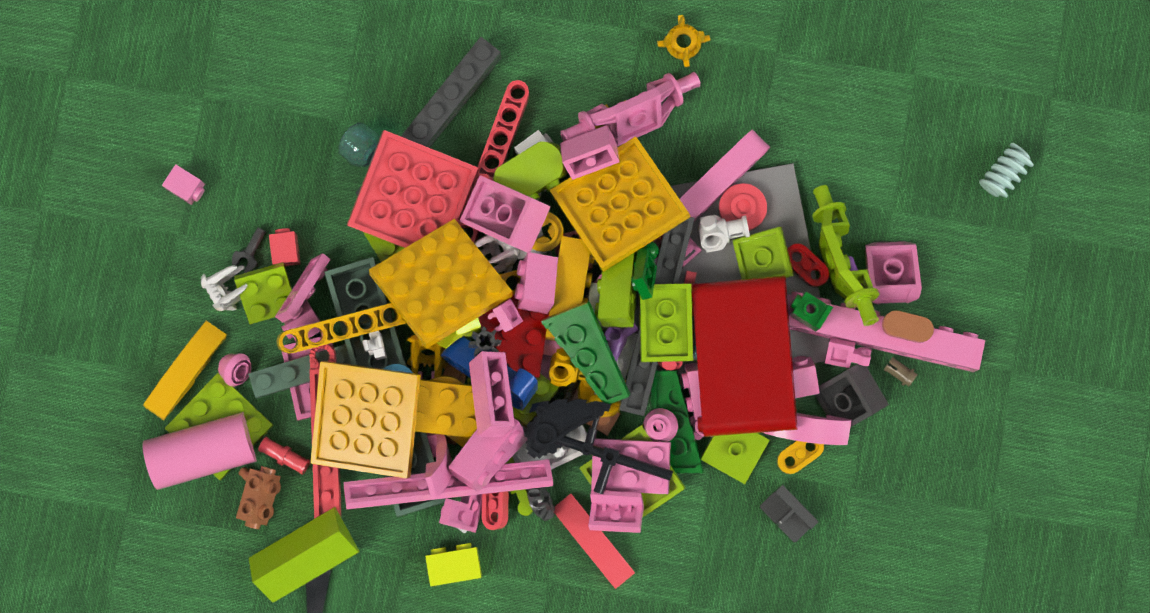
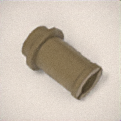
[884,357,918,387]

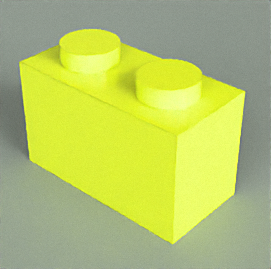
[425,543,482,586]

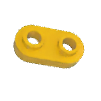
[777,441,824,474]

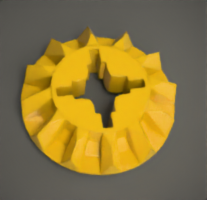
[532,212,563,252]

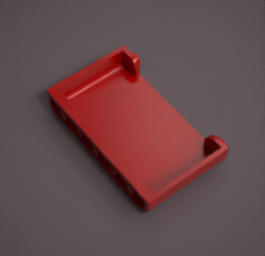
[691,276,798,437]

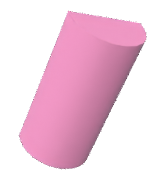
[143,412,257,490]

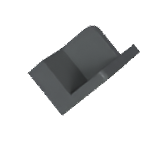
[760,485,818,542]

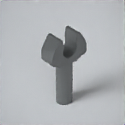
[232,227,266,273]

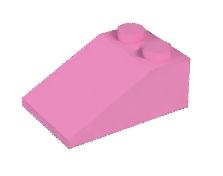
[459,175,551,253]

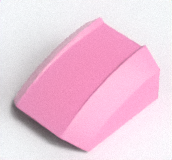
[865,241,922,305]

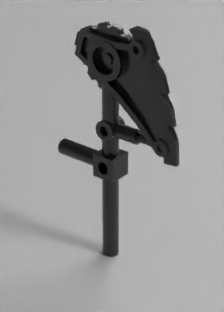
[524,399,673,494]

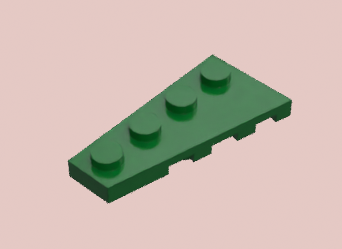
[541,301,630,404]
[651,370,704,473]

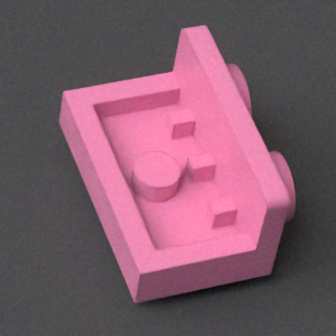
[588,489,644,533]

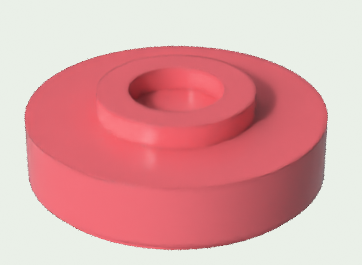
[719,183,767,231]

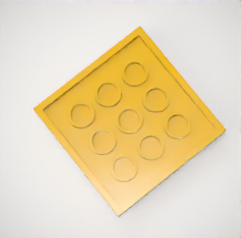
[550,136,690,272]
[369,219,513,349]
[310,361,421,478]

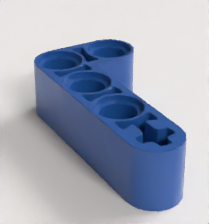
[441,337,538,411]

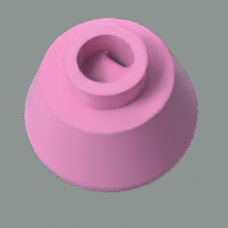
[218,353,251,387]
[643,408,678,442]

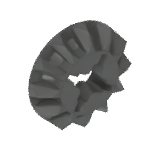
[527,487,555,521]

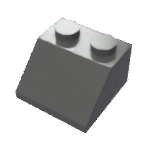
[815,364,889,427]

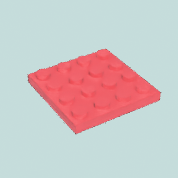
[347,130,478,248]

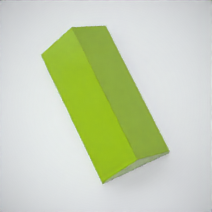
[249,507,360,603]

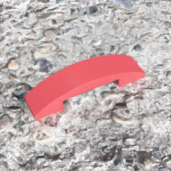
[554,494,635,589]

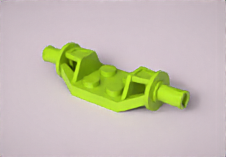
[812,185,880,326]

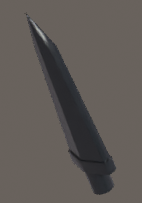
[306,570,331,613]

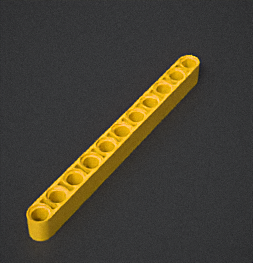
[277,270,521,353]

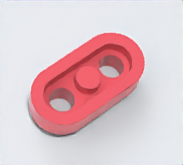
[482,491,509,530]

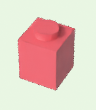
[269,228,301,266]

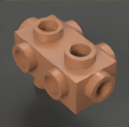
[236,466,281,529]

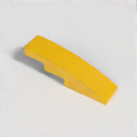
[143,320,227,420]

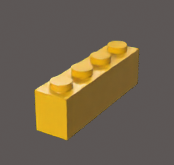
[546,236,595,341]

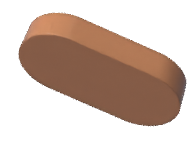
[882,311,934,343]

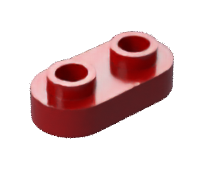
[787,244,829,287]

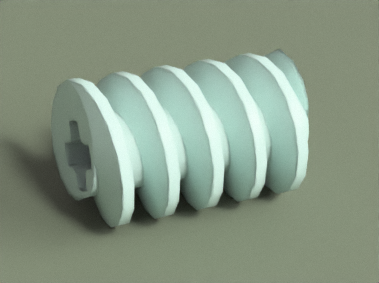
[979,143,1034,198]

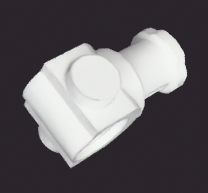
[698,215,750,253]

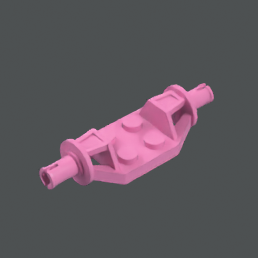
[560,72,700,146]

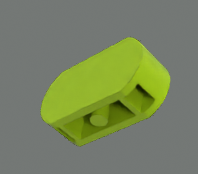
[493,141,568,200]

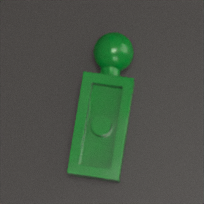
[631,242,659,300]

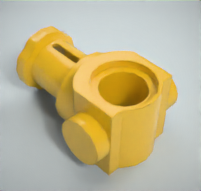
[549,348,587,387]

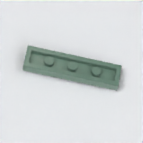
[248,344,352,399]

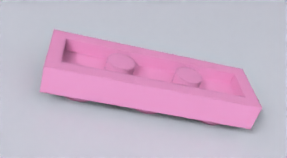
[275,253,330,323]

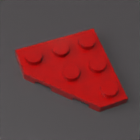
[478,295,550,378]

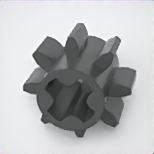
[468,327,501,357]

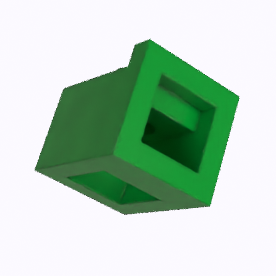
[790,292,833,332]

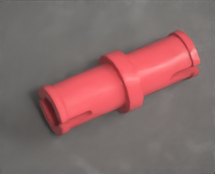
[258,437,310,475]

